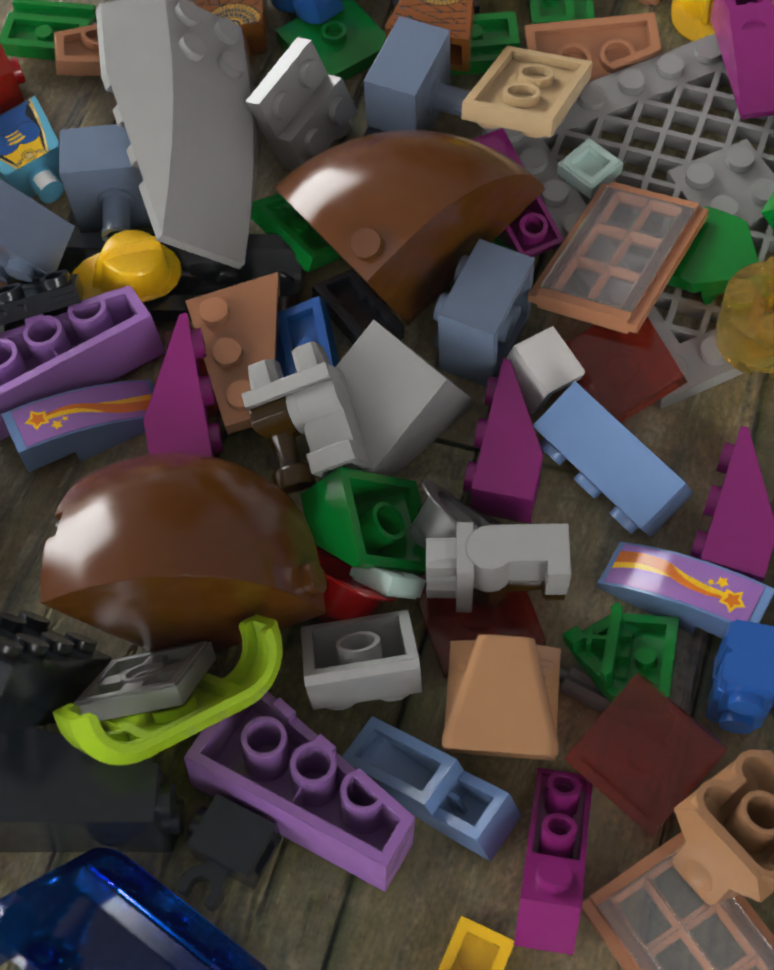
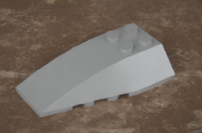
[96,0,263,269]

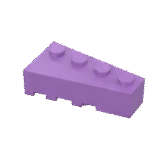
[0,285,165,441]
[184,691,415,892]

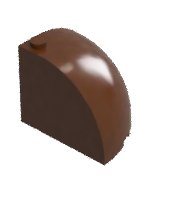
[274,130,545,325]
[40,452,327,653]

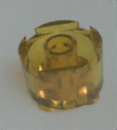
[716,256,774,378]

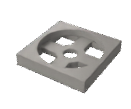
[74,640,216,721]

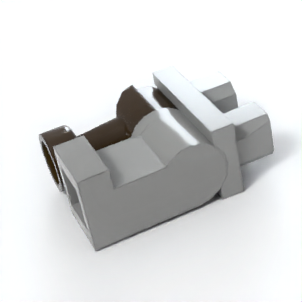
[241,342,372,494]
[426,522,571,612]

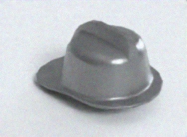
[409,479,504,551]

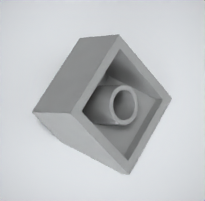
[301,610,422,711]

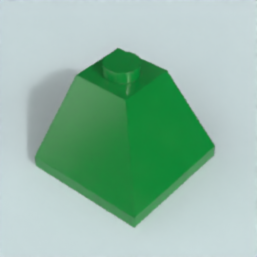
[300,467,426,577]

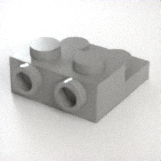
[245,37,357,170]

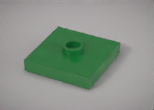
[275,0,386,81]

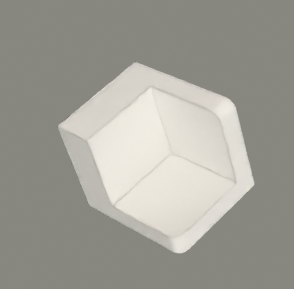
[506,326,585,414]

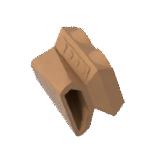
[442,635,561,760]
[673,749,774,905]

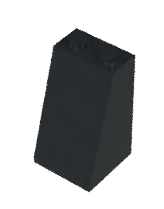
[0,727,185,852]

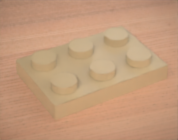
[461,46,593,138]

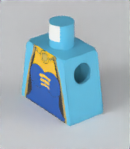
[0,96,64,203]

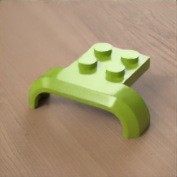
[52,614,283,765]

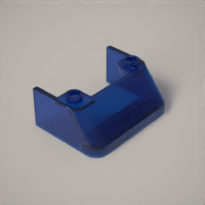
[0,847,268,970]

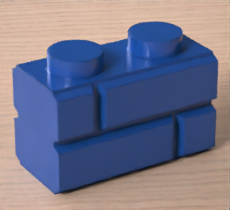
[705,619,774,734]

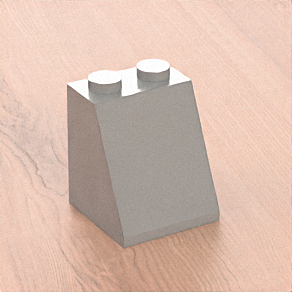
[335,319,476,477]

